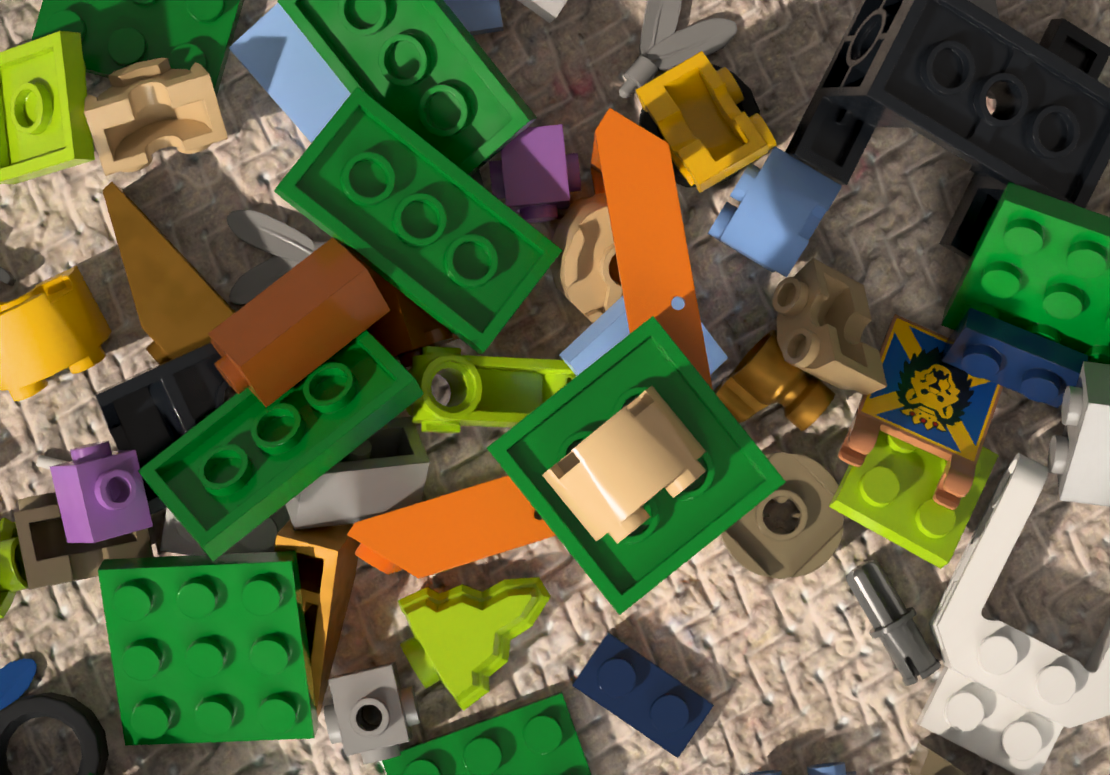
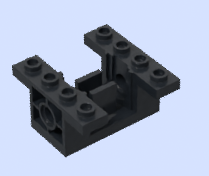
[785,0,1110,261]

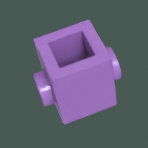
[489,124,581,223]
[50,441,153,543]

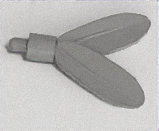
[619,0,737,98]
[227,210,327,306]

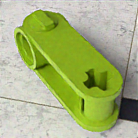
[406,346,576,433]

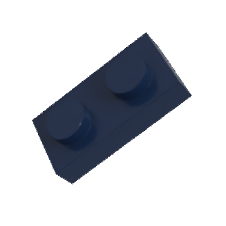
[941,308,1088,408]
[572,632,714,758]

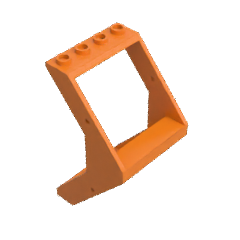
[347,107,713,579]

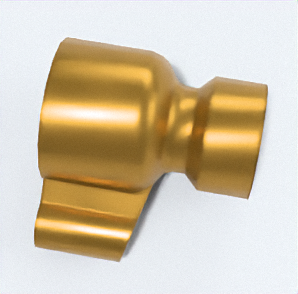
[714,330,836,431]

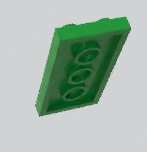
[277,0,538,177]
[274,86,562,354]
[138,330,424,561]

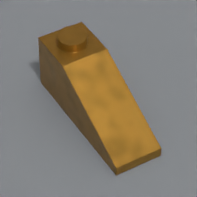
[102,182,235,365]
[274,520,360,717]

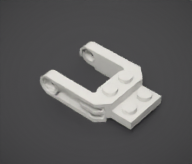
[916,453,1110,775]

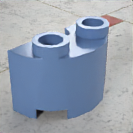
[708,146,842,277]

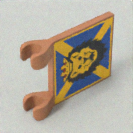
[838,314,1003,510]

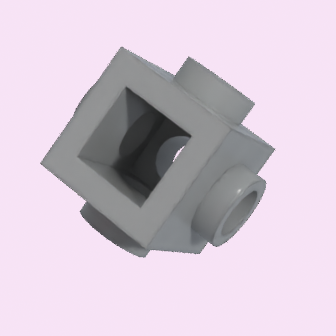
[324,662,421,764]

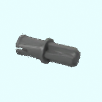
[846,560,941,686]

